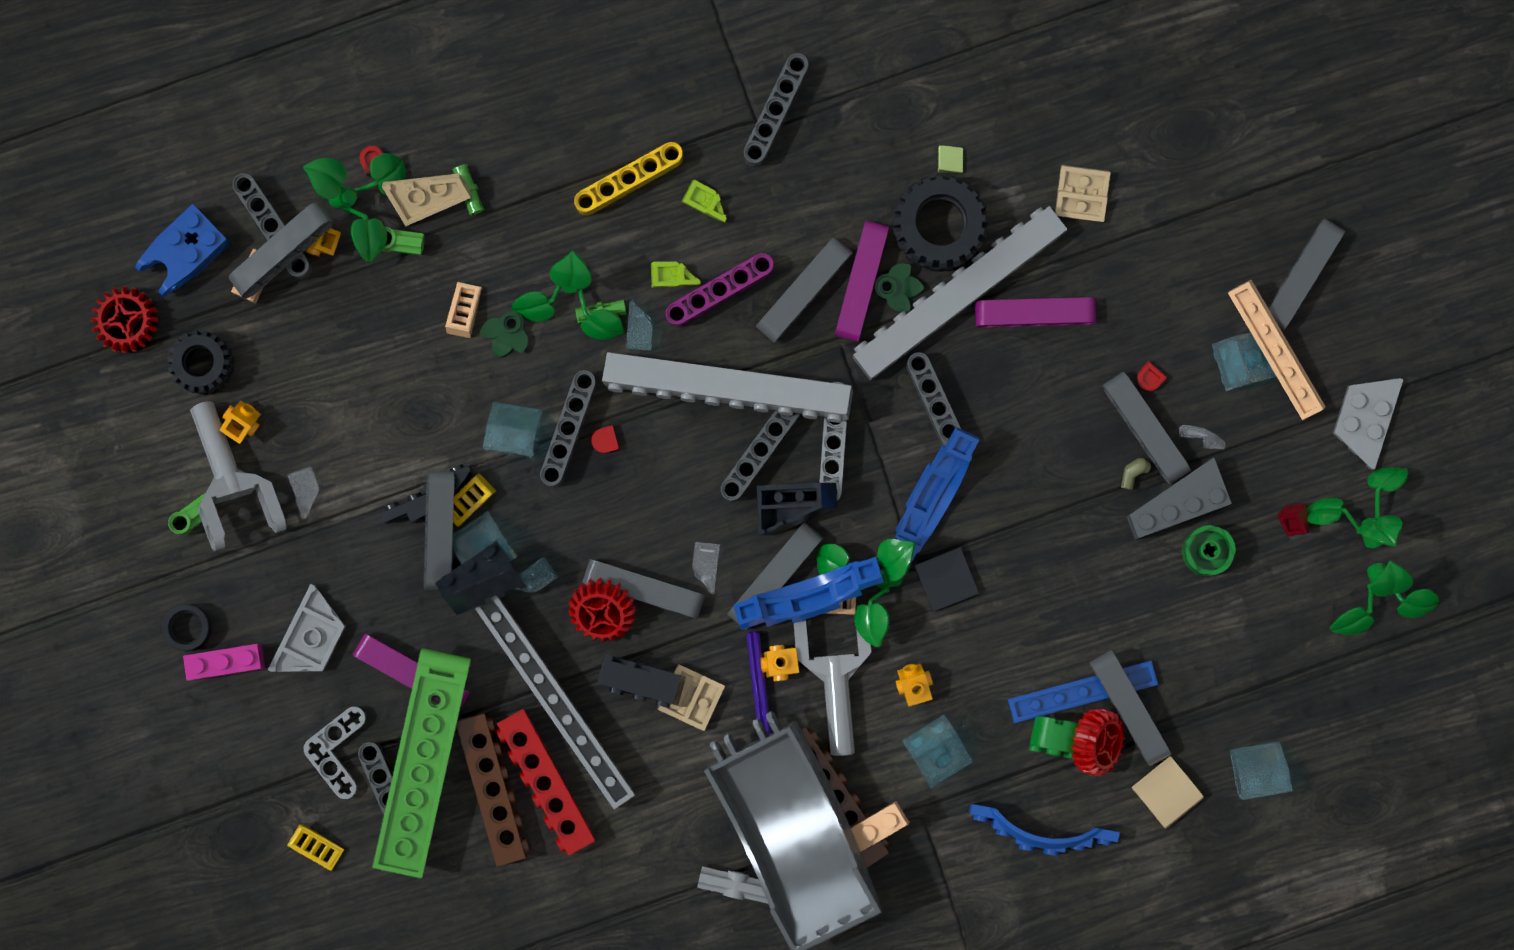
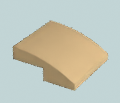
[1055,165,1111,222]
[658,664,725,731]
[1132,756,1204,829]

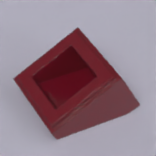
[1277,503,1309,536]

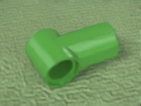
[382,227,425,256]
[168,493,218,536]

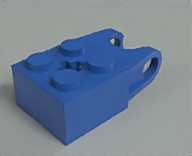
[135,204,231,296]

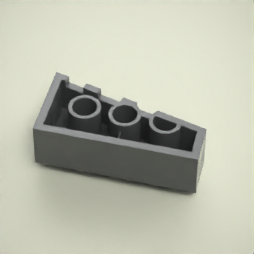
[1126,458,1232,539]

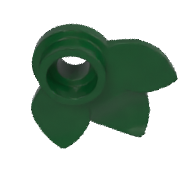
[875,263,924,312]
[479,311,528,358]

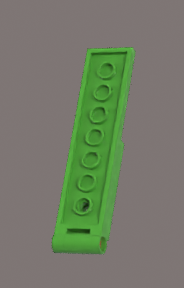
[373,648,471,878]

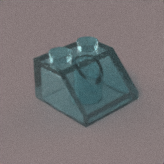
[1212,333,1277,391]
[483,402,542,459]
[452,511,517,564]
[902,715,973,788]
[1230,741,1293,800]

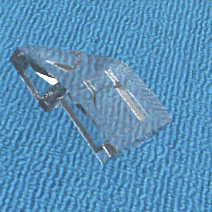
[1179,425,1225,450]
[287,466,320,519]
[692,542,720,594]

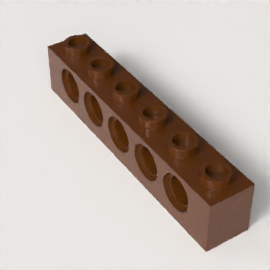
[456,713,530,867]
[801,727,890,868]

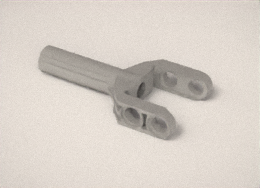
[190,401,286,551]
[794,604,871,756]

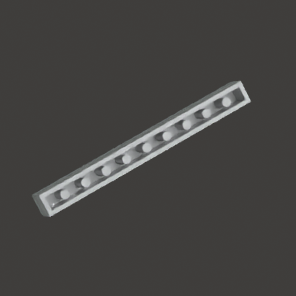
[853,206,1067,381]
[602,352,853,423]
[475,595,636,809]

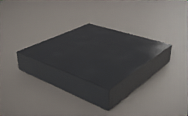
[914,547,979,612]

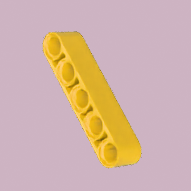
[574,142,683,216]

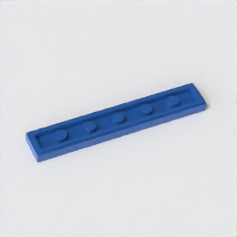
[1007,661,1158,723]

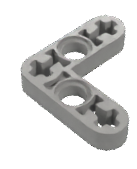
[304,707,367,799]

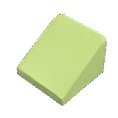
[938,146,963,173]

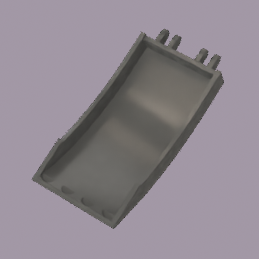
[704,712,882,950]

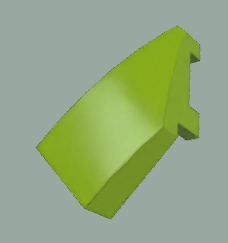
[682,180,726,222]
[651,262,700,288]

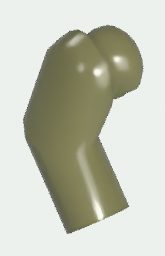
[1121,458,1151,490]

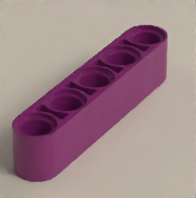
[834,220,889,342]
[666,253,773,327]
[975,297,1096,328]
[352,633,470,712]

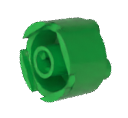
[1182,525,1236,576]
[1029,716,1079,759]

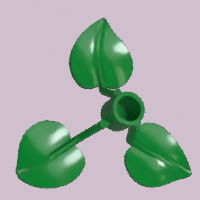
[303,153,406,263]
[512,251,625,340]
[1307,467,1409,548]
[816,538,915,647]
[1329,561,1440,635]

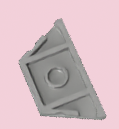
[1333,378,1403,470]
[268,584,346,672]

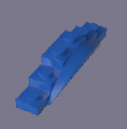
[895,427,979,562]
[734,557,884,630]
[968,803,1120,856]

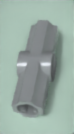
[697,866,768,903]

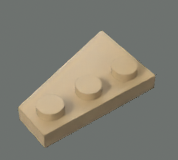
[382,173,471,226]

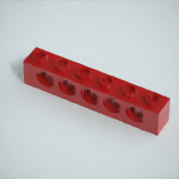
[496,709,596,855]

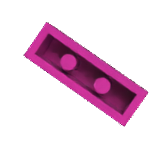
[183,644,266,681]

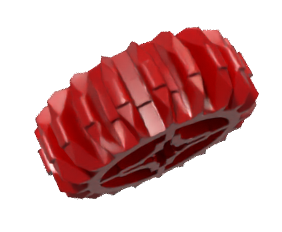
[91,286,159,353]
[568,577,636,643]
[1071,708,1125,776]

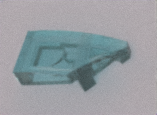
[626,300,653,350]
[514,557,558,593]

